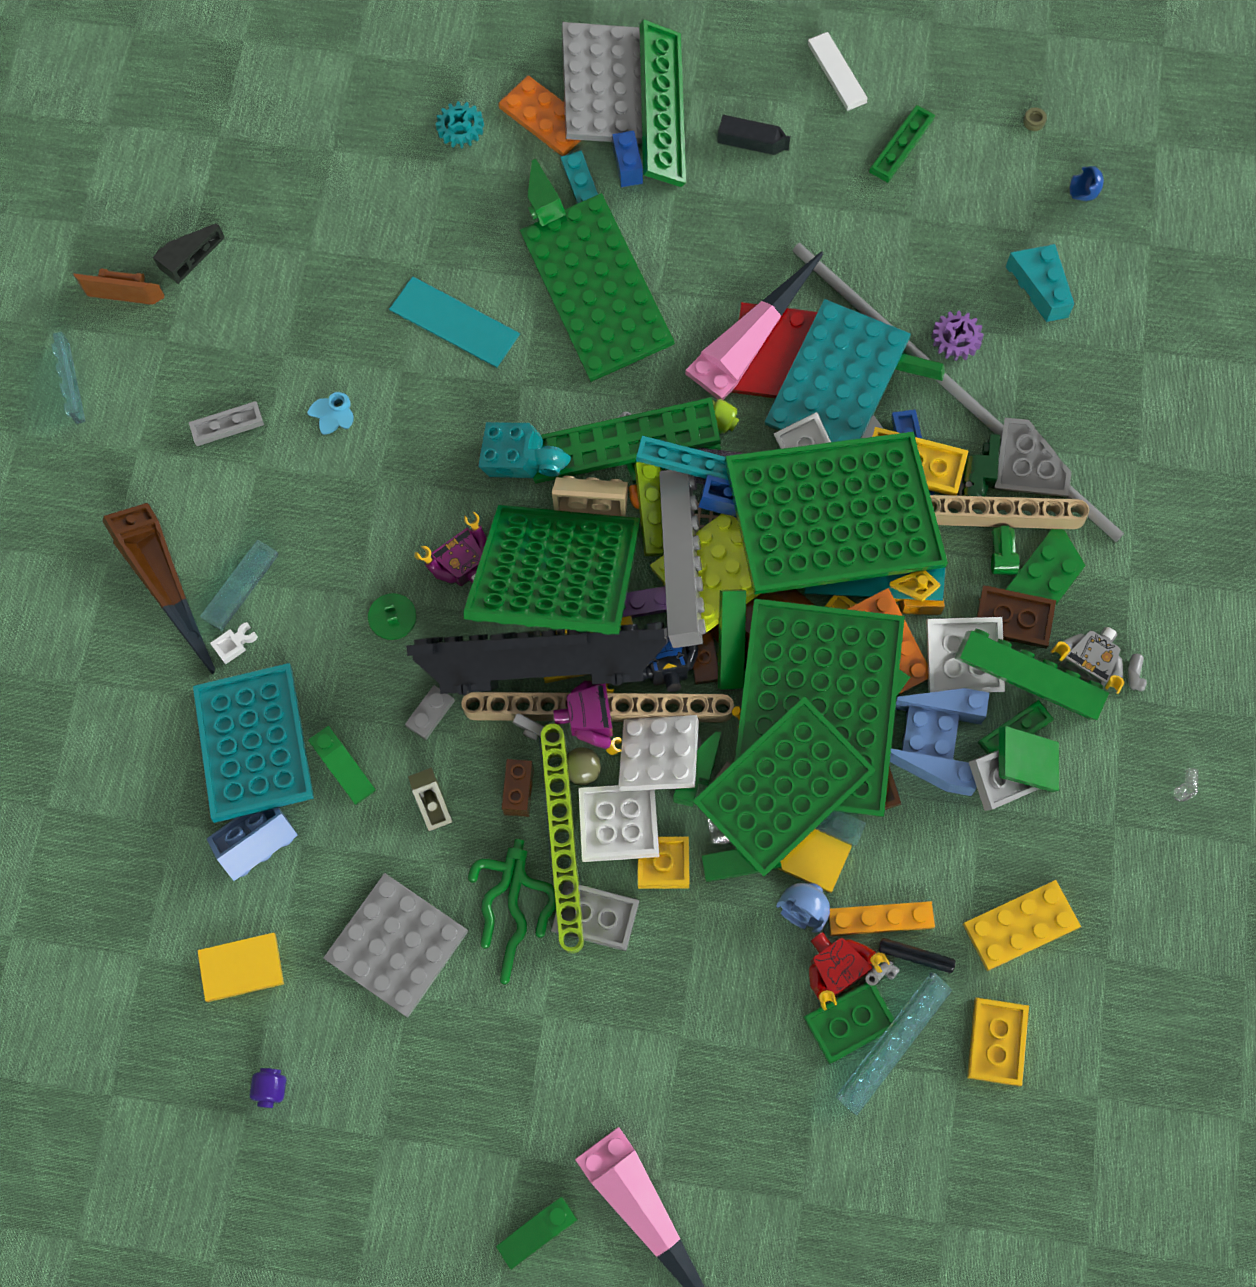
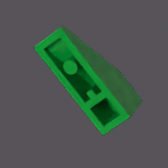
[527,158,566,226]
[308,725,376,805]
[496,1197,578,1270]

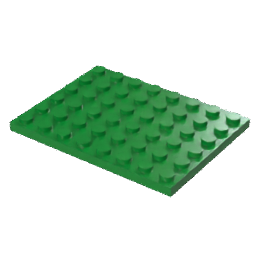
[724,432,948,595]
[464,505,640,635]
[735,599,905,817]

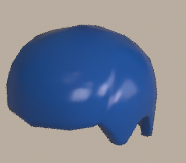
[1070,166,1104,201]

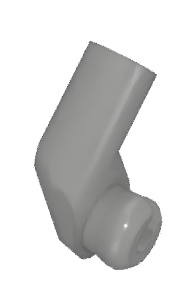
[1128,654,1147,692]
[866,961,899,986]

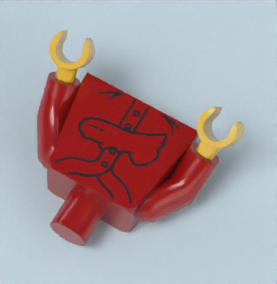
[809,932,890,1010]

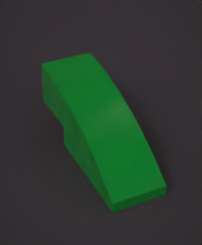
[673,731,721,807]

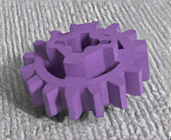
[931,311,984,361]

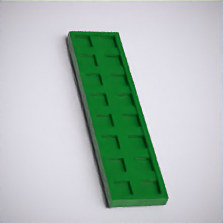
[533,397,721,484]

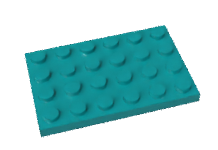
[765,299,911,442]
[193,663,314,823]

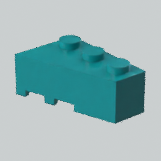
[1005,244,1074,322]

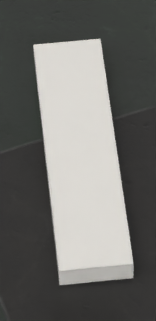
[808,32,868,111]

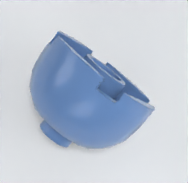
[776,883,830,933]

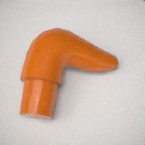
[628,485,639,509]

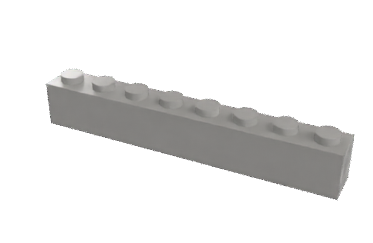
[660,470,706,648]

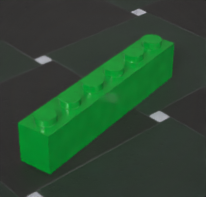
[954,628,1109,720]

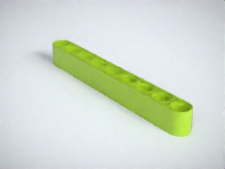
[541,724,584,954]

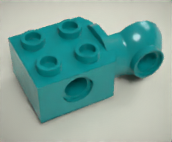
[478,422,571,478]

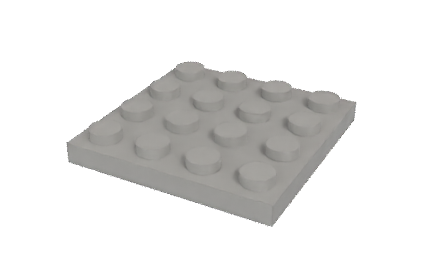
[323,873,468,1018]

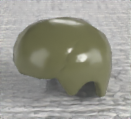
[567,747,601,785]

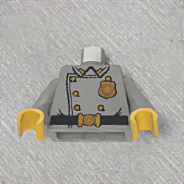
[1051,627,1124,694]

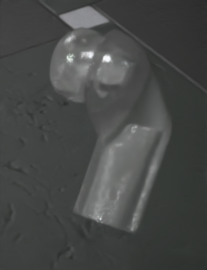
[1173,769,1198,802]

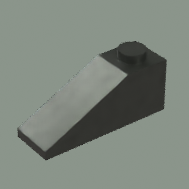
[153,223,225,284]

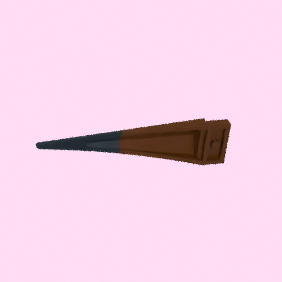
[102,502,215,675]

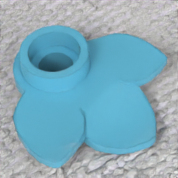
[308,392,354,434]

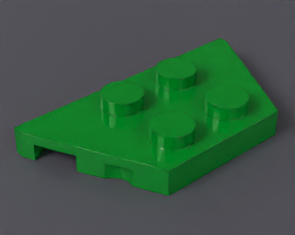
[1006,529,1086,605]

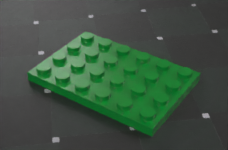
[693,696,876,877]

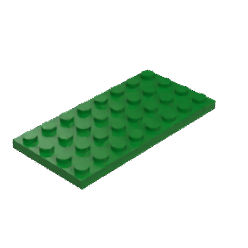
[520,193,675,382]

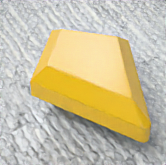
[890,570,940,602]

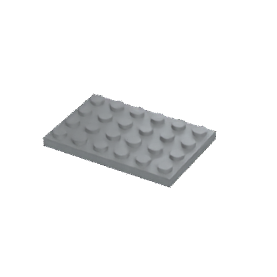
[561,22,642,144]

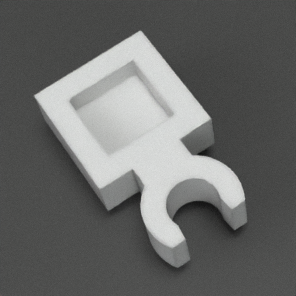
[210,622,258,664]

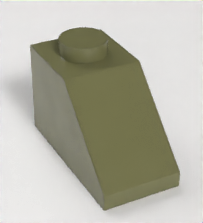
[408,767,452,831]

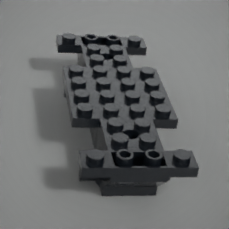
[406,622,669,695]

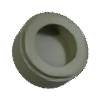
[1023,108,1047,131]

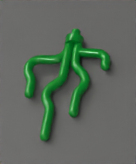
[468,839,556,985]

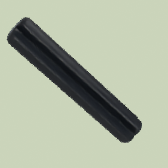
[878,938,956,973]

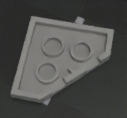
[995,418,1072,497]

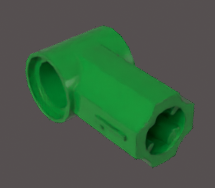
[991,526,1019,575]

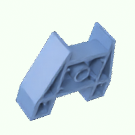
[890,688,989,796]

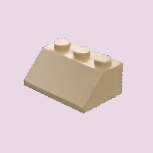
[552,476,628,517]

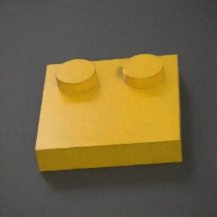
[638,837,689,889]

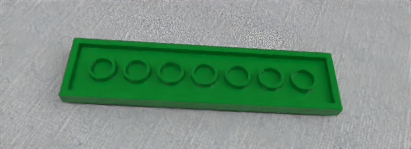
[639,20,686,187]

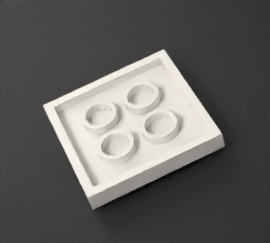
[926,617,1005,693]
[618,715,699,791]
[579,785,659,862]

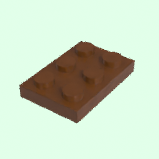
[976,585,1056,649]

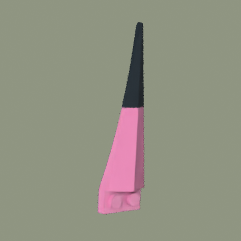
[685,251,823,400]
[575,1127,705,1287]

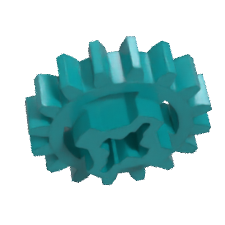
[436,101,484,148]

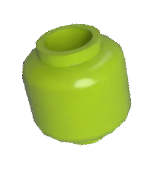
[713,399,739,434]

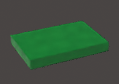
[999,726,1059,792]
[803,982,898,1065]

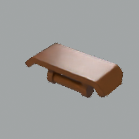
[72,268,165,305]

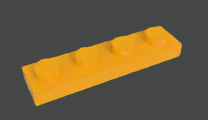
[829,901,935,936]

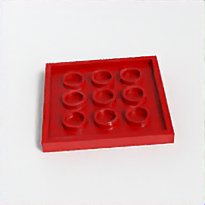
[730,302,818,399]

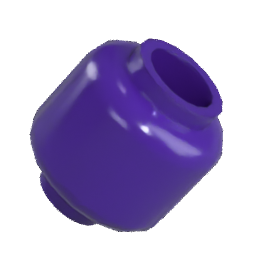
[249,1068,287,1108]

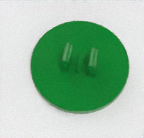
[368,593,417,640]

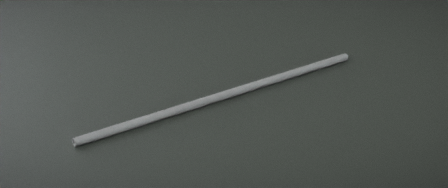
[793,243,1124,542]

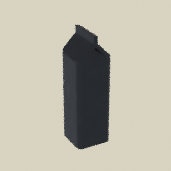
[717,114,790,155]

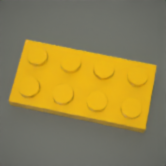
[872,427,968,496]
[963,880,1081,971]

